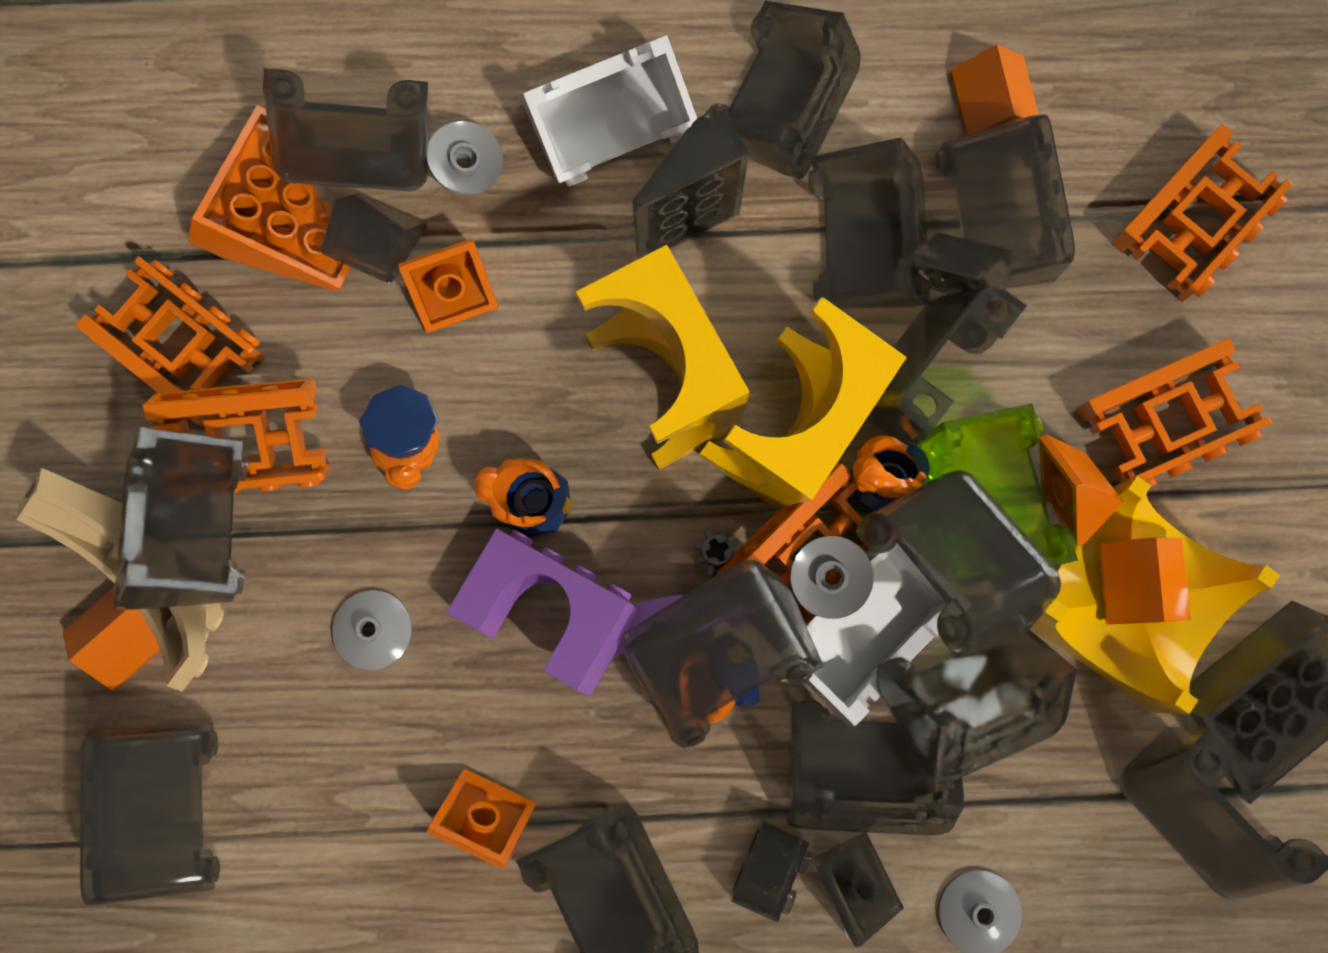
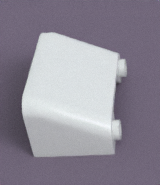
[519,35,699,187]
[780,534,971,726]

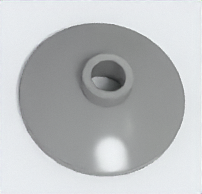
[426,121,503,195]
[791,536,874,619]
[332,590,412,670]
[939,870,1022,953]

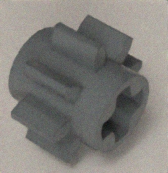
[693,527,740,577]

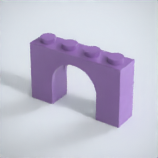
[446,528,639,696]

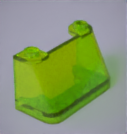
[918,403,1078,589]

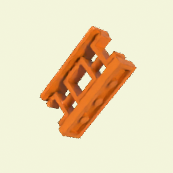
[1111,123,1293,302]
[75,256,265,428]
[1076,338,1273,487]
[142,378,331,499]
[716,463,902,640]

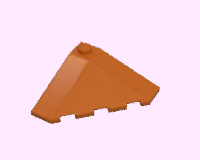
[188,105,355,292]

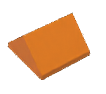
[950,44,1041,141]
[398,238,499,333]
[1039,435,1124,546]
[1098,537,1191,625]
[62,585,160,691]
[427,768,537,869]

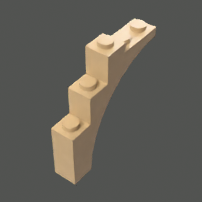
[16,468,224,692]

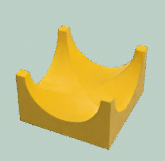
[576,245,750,470]
[698,297,907,508]
[1017,476,1280,714]

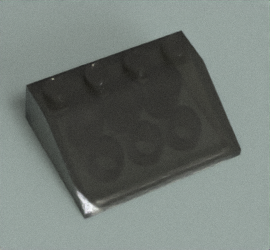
[632,110,749,259]
[1179,600,1328,804]

